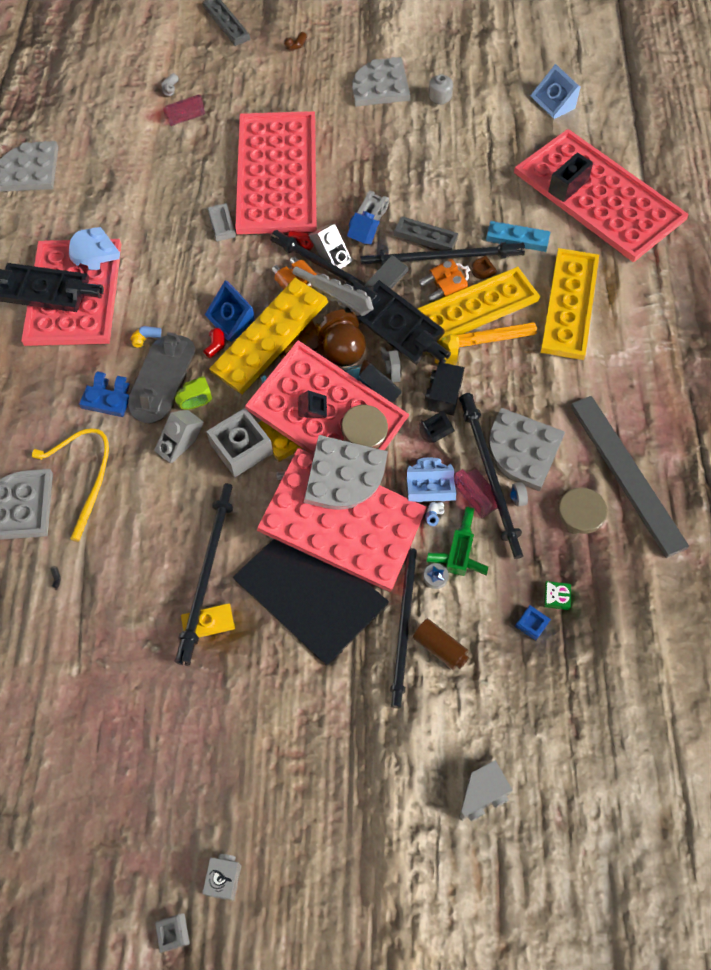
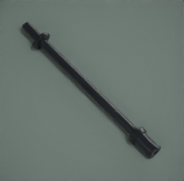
[270,230,366,286]
[360,242,525,267]
[459,393,523,559]
[174,483,233,666]

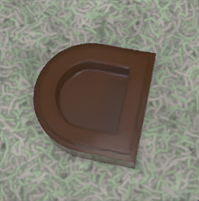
[471,256,497,279]

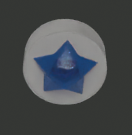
[510,482,528,507]
[424,563,449,589]

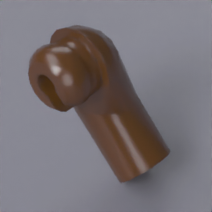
[283,32,307,51]

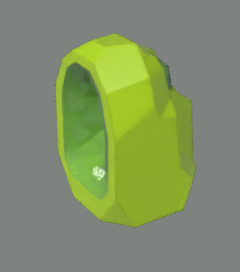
[175,376,212,410]

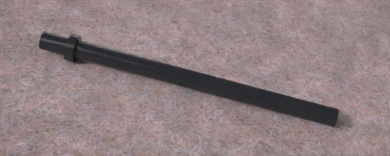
[390,548,417,709]

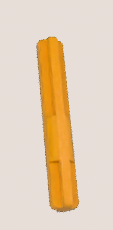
[456,322,537,348]

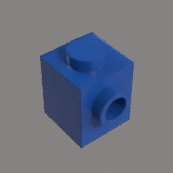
[347,211,380,245]

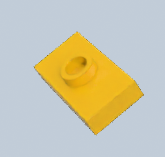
[181,603,235,638]

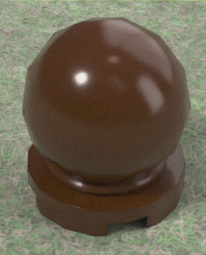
[315,309,366,367]

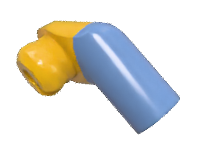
[131,326,161,348]

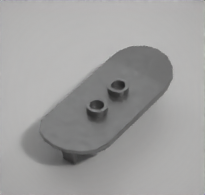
[128,332,195,423]

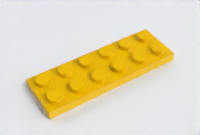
[540,248,599,360]
[418,267,540,342]
[209,277,328,395]

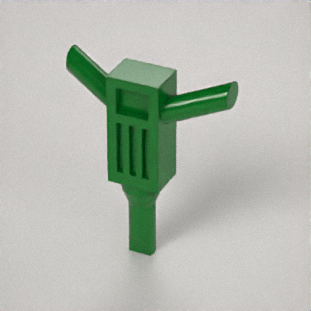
[426,507,489,576]

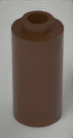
[412,618,469,670]

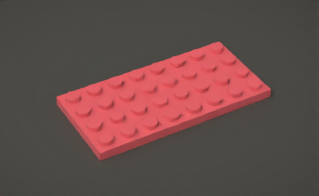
[236,111,317,234]
[514,129,689,263]

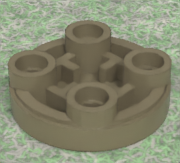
[341,405,388,449]
[558,487,608,534]

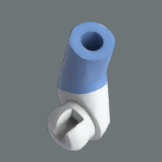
[425,501,445,526]

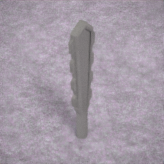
[293,266,374,316]

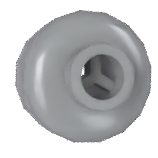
[429,74,453,105]

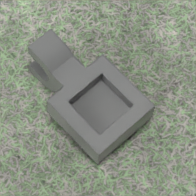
[381,347,400,382]

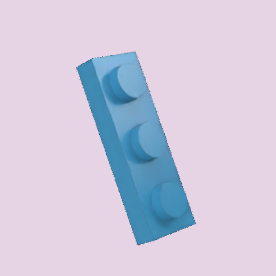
[486,221,551,252]

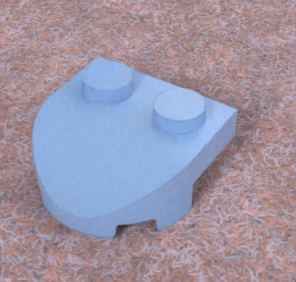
[69,227,120,270]
[407,457,456,502]

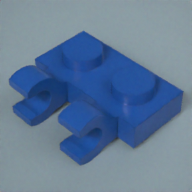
[79,371,130,417]

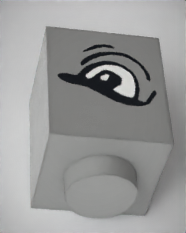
[202,854,242,901]

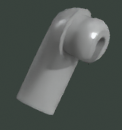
[161,73,179,96]

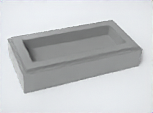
[207,203,236,242]

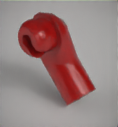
[288,231,314,250]
[203,328,225,358]

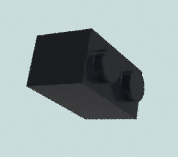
[548,152,594,202]
[425,362,465,416]

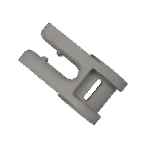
[357,191,389,221]

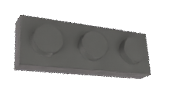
[394,216,459,251]

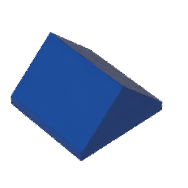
[205,281,255,342]

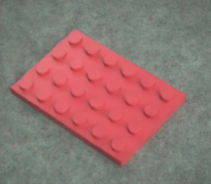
[21,239,121,346]
[245,340,409,455]
[257,448,427,592]

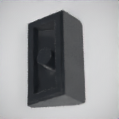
[359,360,402,403]

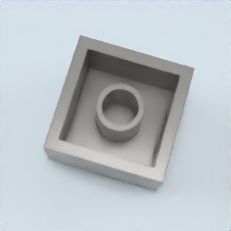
[206,408,273,477]

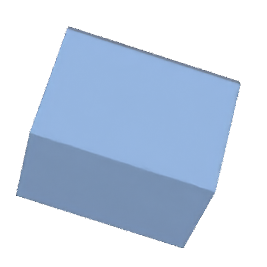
[530,64,580,119]

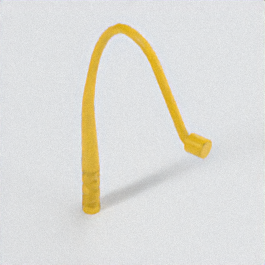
[32,428,109,542]

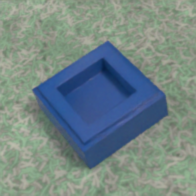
[515,605,551,641]

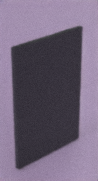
[233,539,389,666]

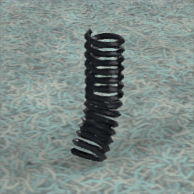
[50,566,61,590]

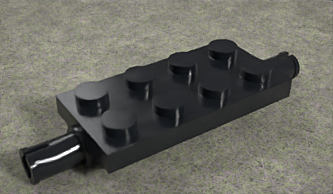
[0,263,104,312]
[345,277,451,365]

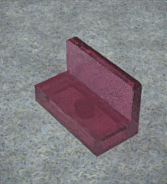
[163,94,205,126]
[454,469,498,518]

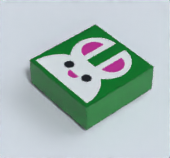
[544,581,571,610]

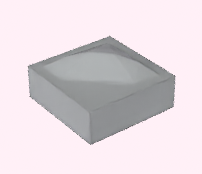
[155,913,190,953]

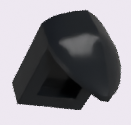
[419,410,455,443]

